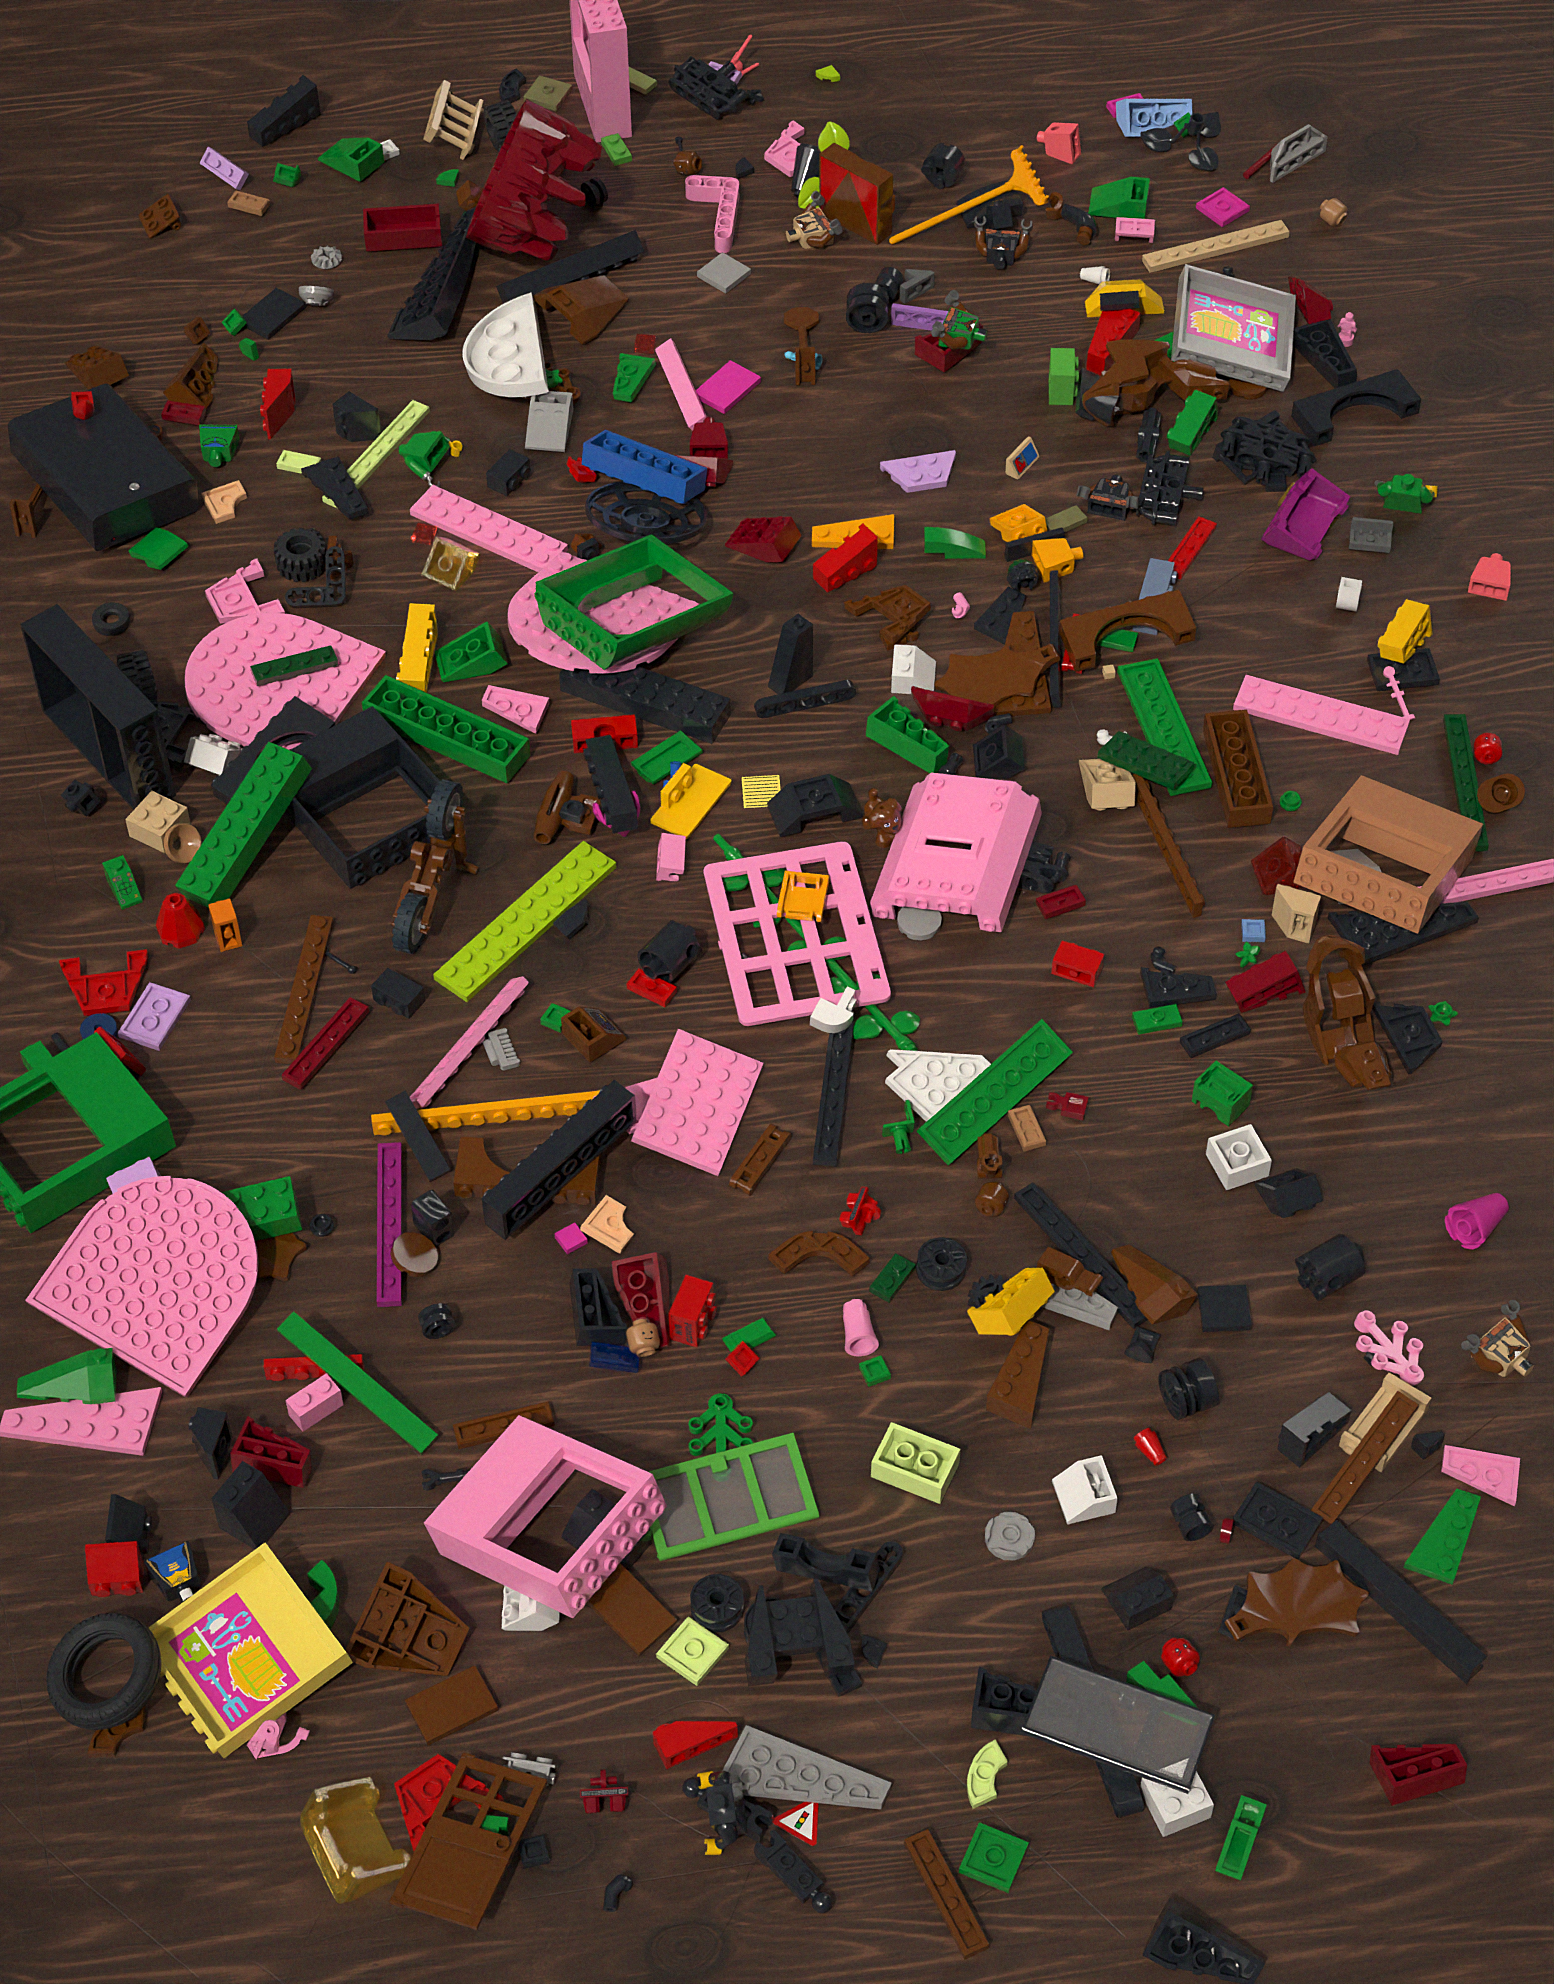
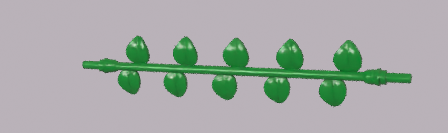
[713,834,920,1051]

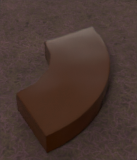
[87,1706,145,1758]

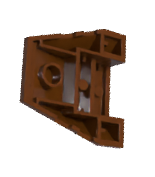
[345,1562,469,1676]

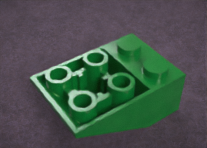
[318,137,384,182]
[1088,176,1150,219]

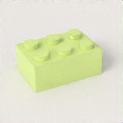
[871,1422,960,1504]

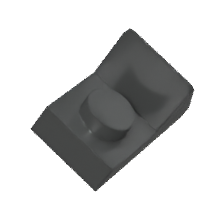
[900,269,934,304]

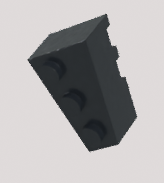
[569,1268,628,1346]

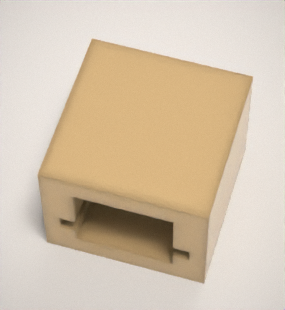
[1102,665,1116,679]

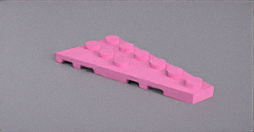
[0,1387,162,1456]

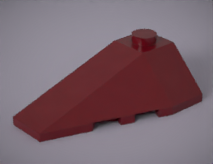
[1288,276,1333,324]
[674,455,733,487]
[612,1252,669,1349]

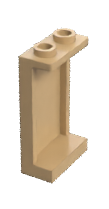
[1339,1372,1431,1472]

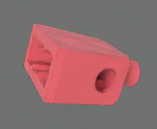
[1037,123,1081,164]
[1468,553,1510,601]

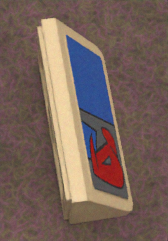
[1005,436,1039,479]

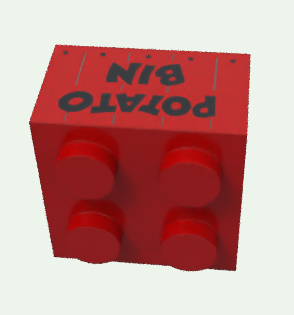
[668,1275,717,1347]

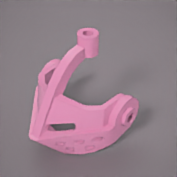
[247,1713,309,1759]

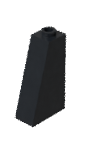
[768,613,813,694]

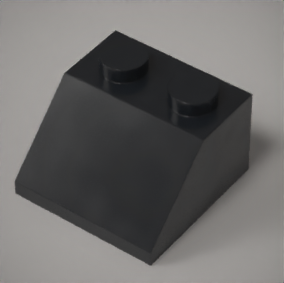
[332,391,381,442]
[973,724,1025,779]
[1255,1168,1323,1218]
[189,1407,233,1480]
[105,1494,152,1563]
[1101,1567,1174,1631]

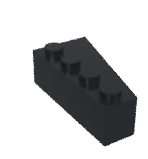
[1293,319,1357,388]

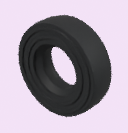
[92,602,130,636]

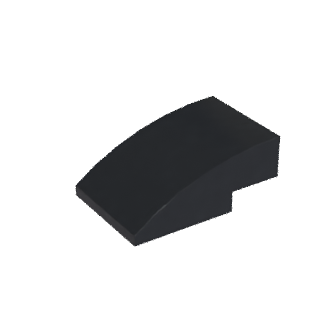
[956,180,1024,228]

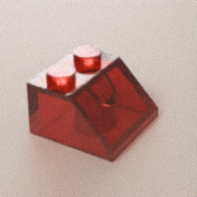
[1251,836,1302,895]

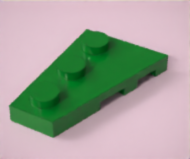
[613,353,656,402]

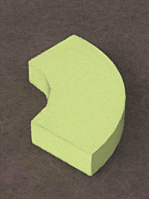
[967,1740,1008,1809]

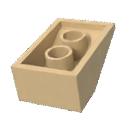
[1079,759,1135,810]

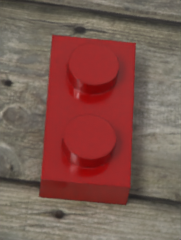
[627,968,677,1007]

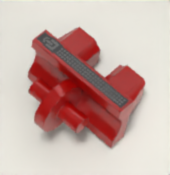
[839,1187,882,1235]

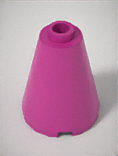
[1445,1193,1509,1249]

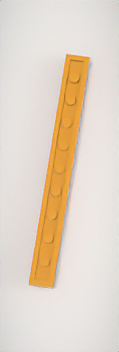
[371,1091,599,1135]

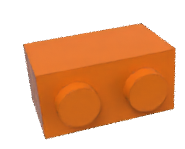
[208,899,242,952]

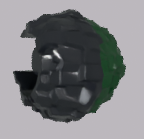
[1007,559,1039,591]

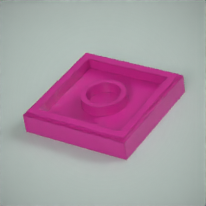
[1196,187,1250,227]

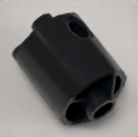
[637,920,702,983]
[1295,1234,1365,1301]

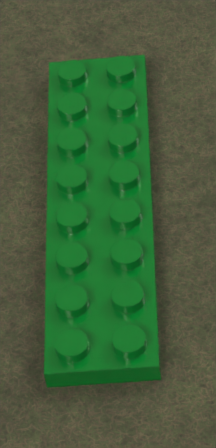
[1117,658,1212,796]
[917,1019,1073,1165]

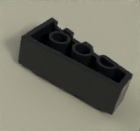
[247,75,321,147]
[971,1667,1080,1742]

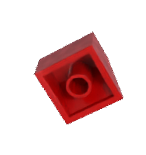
[85,1541,144,1597]

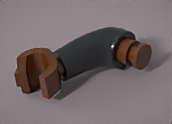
[1045,192,1097,245]

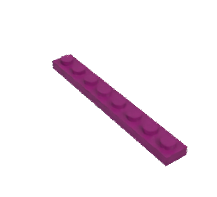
[377,1142,402,1307]

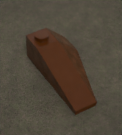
[163,343,218,409]
[1111,1244,1197,1325]

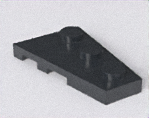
[974,586,1026,645]
[1140,967,1217,1008]

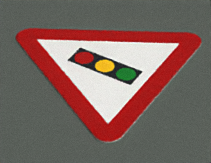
[773,1802,818,1846]

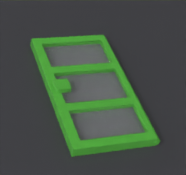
[649,1433,819,1561]

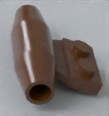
[534,771,600,844]

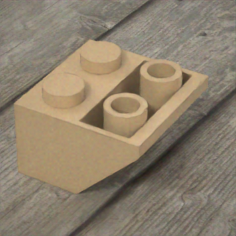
[1272,884,1321,943]

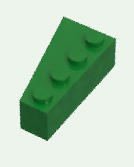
[866,696,949,773]

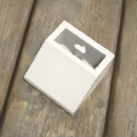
[184,734,243,775]
[1052,1455,1117,1524]
[502,1585,559,1631]

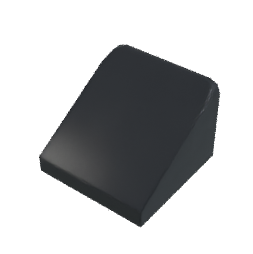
[1411,1431,1444,1459]

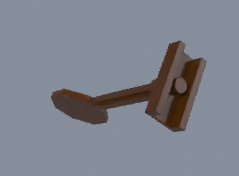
[784,307,819,385]
[9,483,44,538]

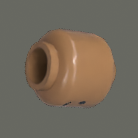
[1320,198,1348,227]
[626,1319,660,1357]

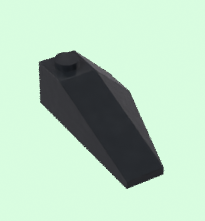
[1142,1898,1266,1984]

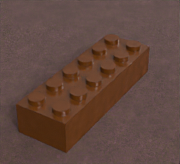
[1203,709,1273,828]

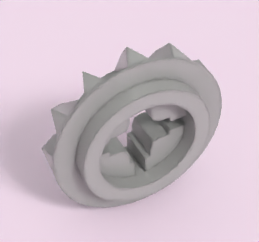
[311,245,342,269]

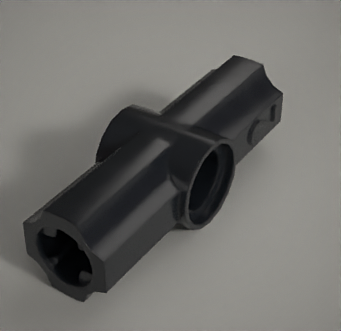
[1136,408,1161,463]

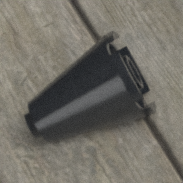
[791,143,821,198]

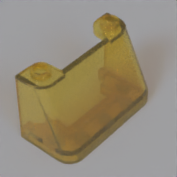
[300,1777,411,1904]

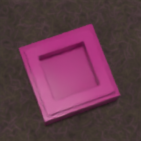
[555,1223,588,1254]

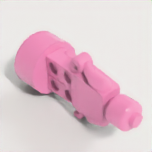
[1338,312,1357,347]

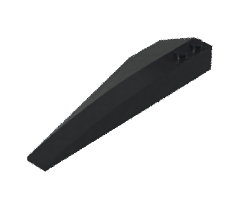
[387,206,476,340]

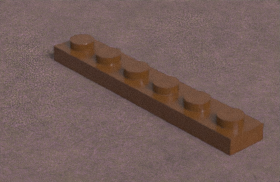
[1311,1391,1419,1525]

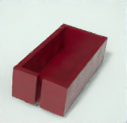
[363,204,442,251]

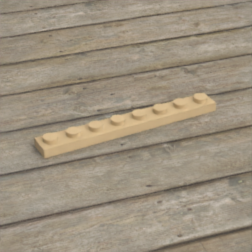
[1142,220,1289,273]

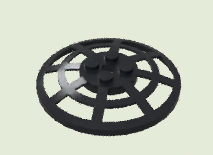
[585,481,707,544]

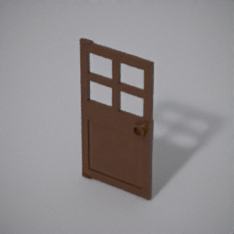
[389,1753,548,1930]

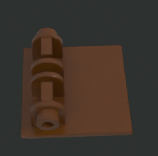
[138,194,181,239]

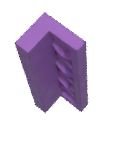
[891,303,948,330]

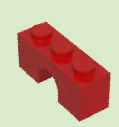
[571,715,638,753]

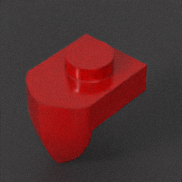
[71,391,94,420]

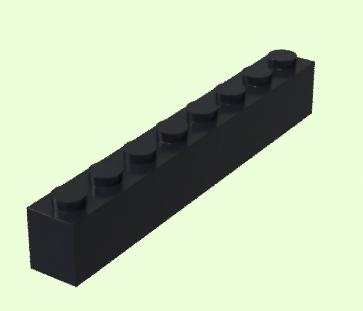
[496,230,644,304]

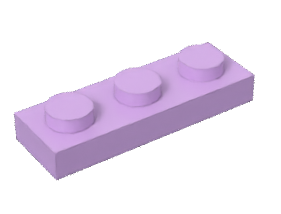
[200,147,249,190]

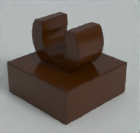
[184,317,210,344]

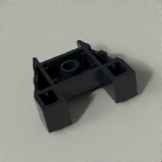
[744,1579,854,1686]

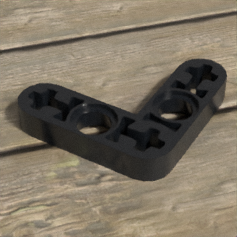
[285,546,346,608]

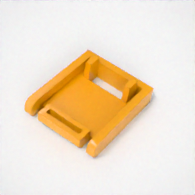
[777,871,829,922]

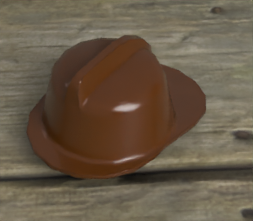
[1477,773,1525,813]

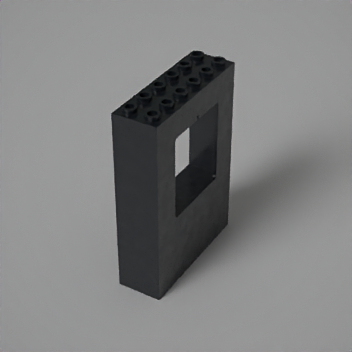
[20,604,176,810]

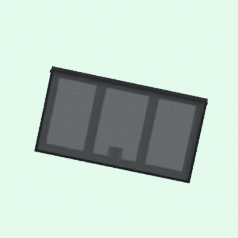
[1021,1655,1215,1794]

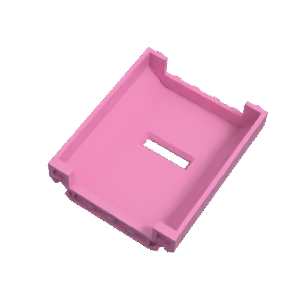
[870,773,1042,932]

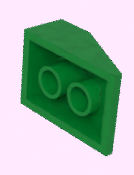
[434,621,508,682]

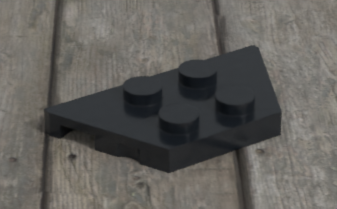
[1372,1001,1442,1075]

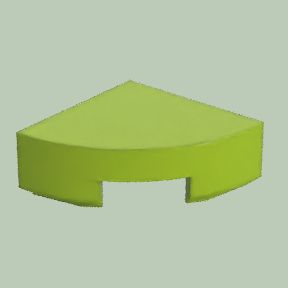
[816,65,840,82]

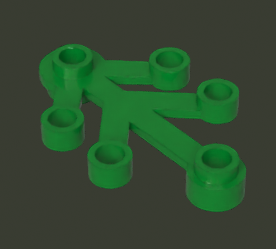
[688,1393,753,1483]

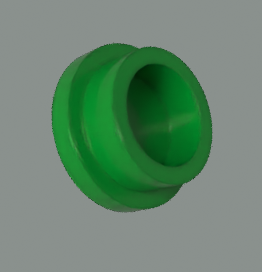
[1279,791,1302,811]

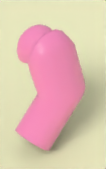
[952,592,970,619]

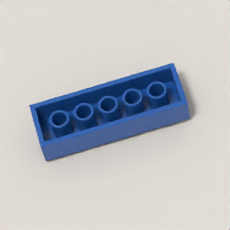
[582,430,707,504]

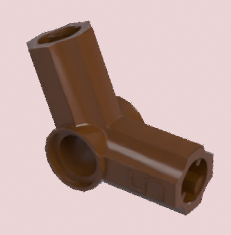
[977,1133,1002,1179]

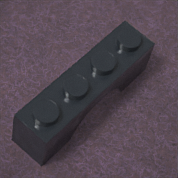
[772,1533,880,1591]

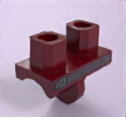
[580,1769,629,1814]

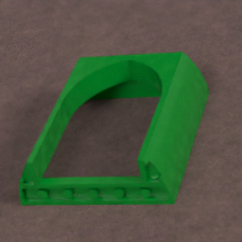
[534,534,733,670]

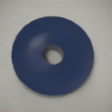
[80,1013,118,1040]

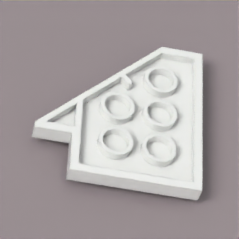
[885,1049,991,1122]

